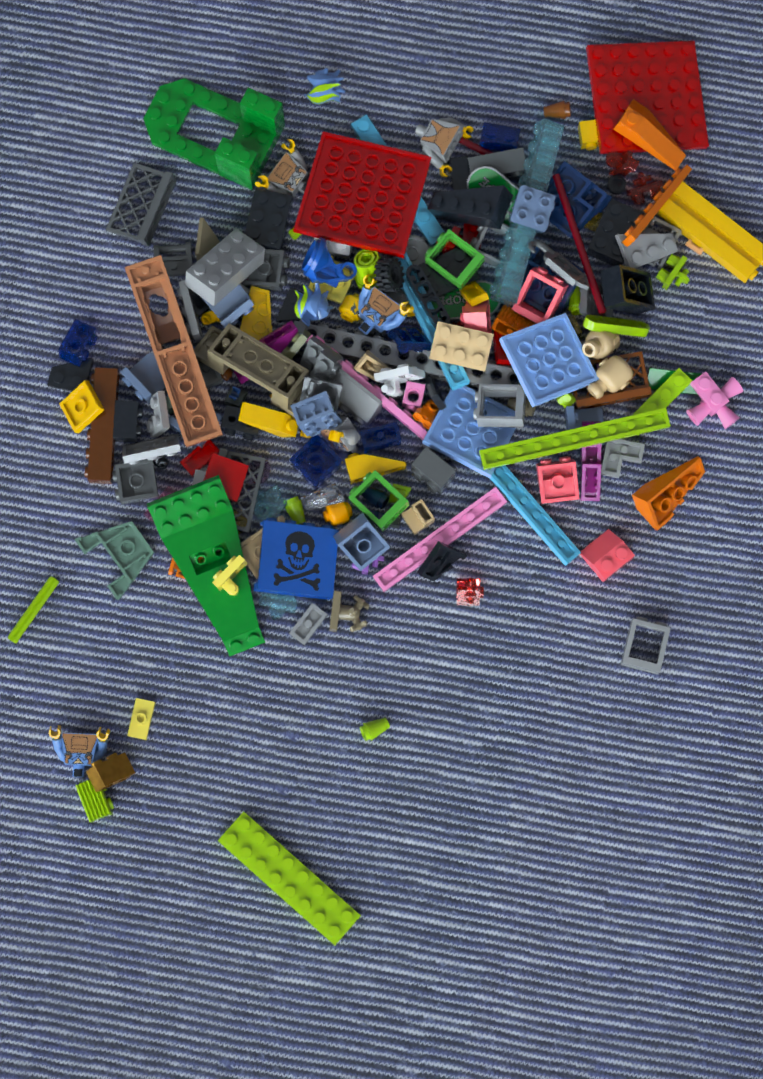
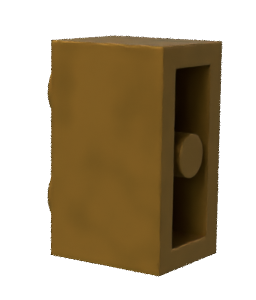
[86,752,135,793]

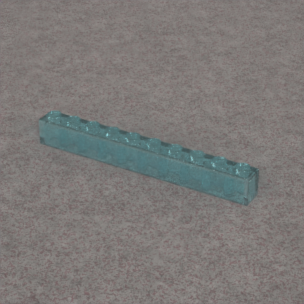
[489,118,564,306]

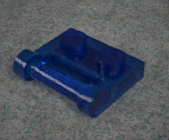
[386,327,432,354]

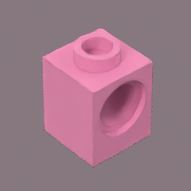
[402,381,426,412]

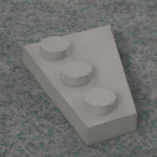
[615,234,678,269]

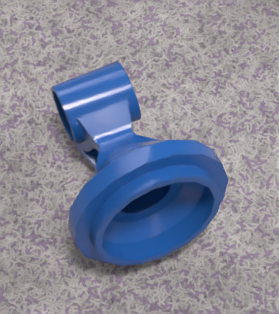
[301,237,357,288]

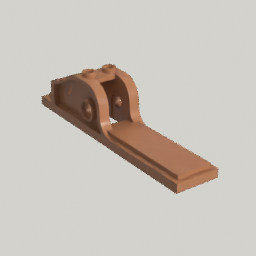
[125,255,223,448]

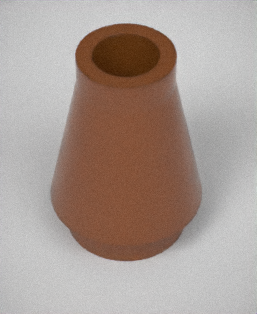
[544,100,571,119]

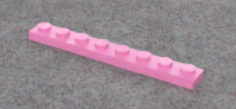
[306,335,427,440]
[373,487,507,592]

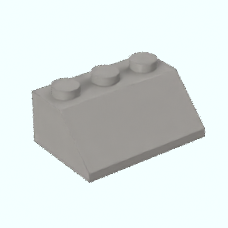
[335,369,382,427]

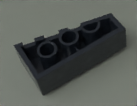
[427,185,513,229]

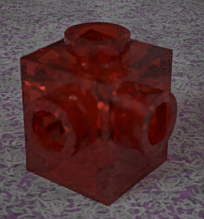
[456,578,484,606]

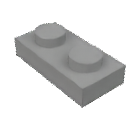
[289,603,328,646]

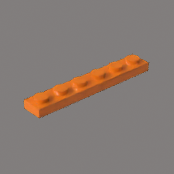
[622,165,692,247]

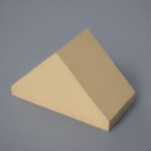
[353,350,389,383]

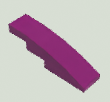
[234,320,298,384]
[580,421,602,501]

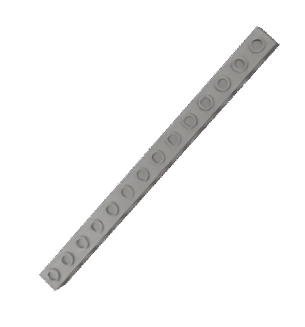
[290,320,549,403]

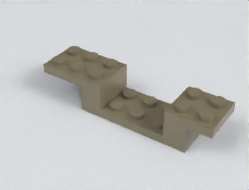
[194,323,340,417]

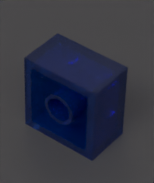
[289,435,343,491]

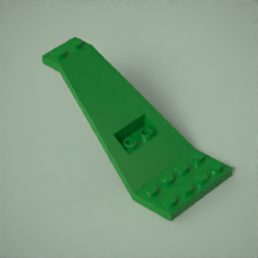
[147,475,265,657]

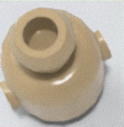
[582,331,620,360]
[587,355,633,399]

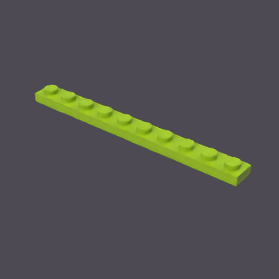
[479,408,671,470]

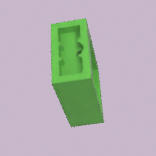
[425,229,485,290]
[348,470,409,532]

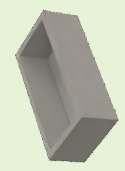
[185,228,265,306]

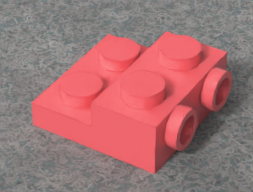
[536,456,579,504]

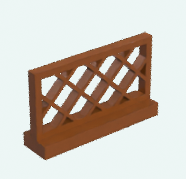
[573,351,652,409]

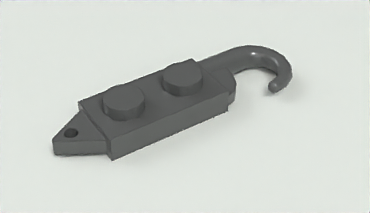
[528,240,590,290]

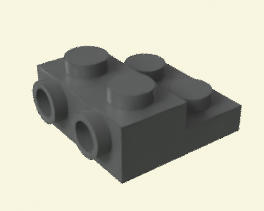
[243,249,290,291]
[299,336,343,382]
[112,459,159,505]

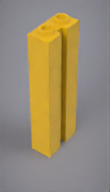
[657,181,763,283]

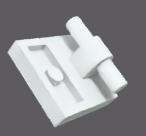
[374,364,425,397]

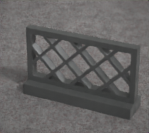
[106,163,177,247]
[219,448,266,533]

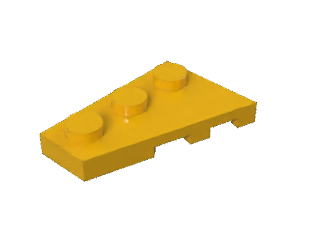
[240,286,272,340]

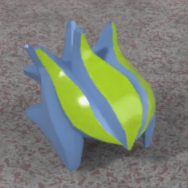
[304,68,346,105]
[294,283,334,327]

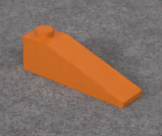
[614,99,686,171]
[632,456,705,531]

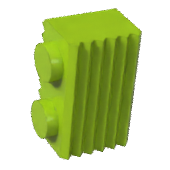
[75,780,114,823]

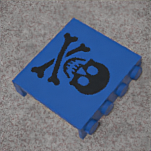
[254,518,339,600]

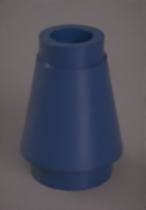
[361,486,390,509]

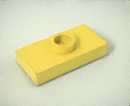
[127,698,155,740]

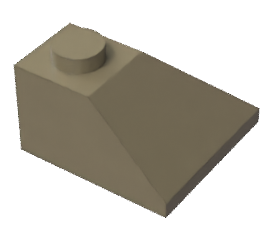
[195,217,220,261]

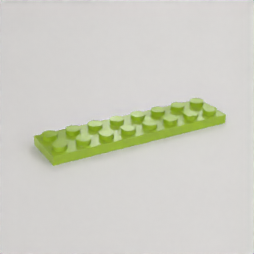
[218,811,361,945]

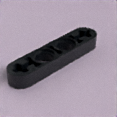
[406,265,450,329]

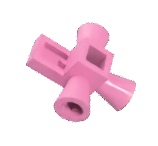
[686,372,743,429]

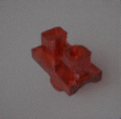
[605,150,639,176]
[626,172,663,205]

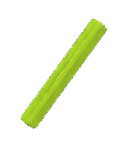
[8,576,59,643]

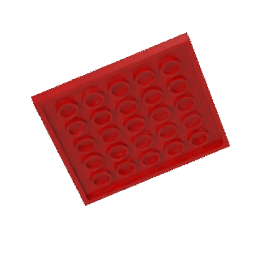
[586,41,709,154]
[293,131,432,258]

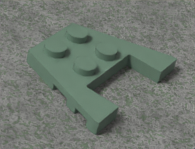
[74,521,154,601]

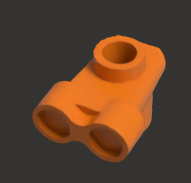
[413,399,439,429]

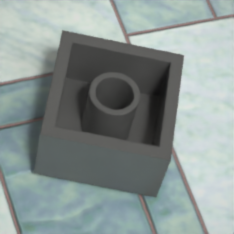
[411,447,456,495]

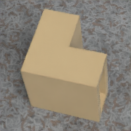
[401,499,435,535]

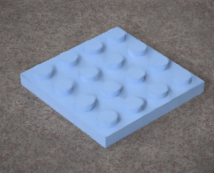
[499,313,599,407]
[422,386,516,478]

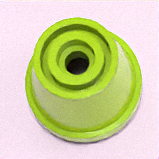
[354,249,381,290]

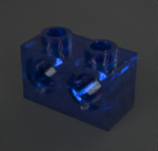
[58,319,98,367]

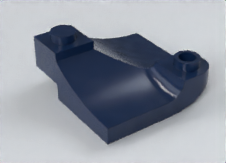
[542,161,612,239]
[509,247,585,317]

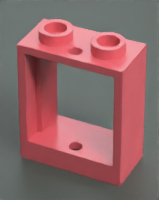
[511,267,569,323]

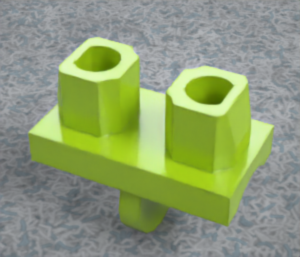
[656,254,690,290]

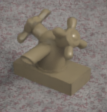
[329,591,369,632]

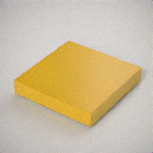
[59,380,105,434]

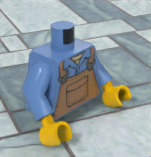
[358,274,414,335]
[49,725,110,778]

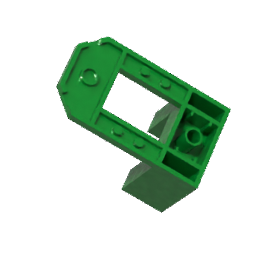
[143,78,285,191]

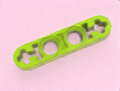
[583,315,650,337]

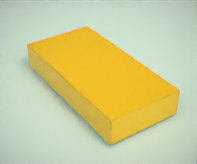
[459,282,489,307]

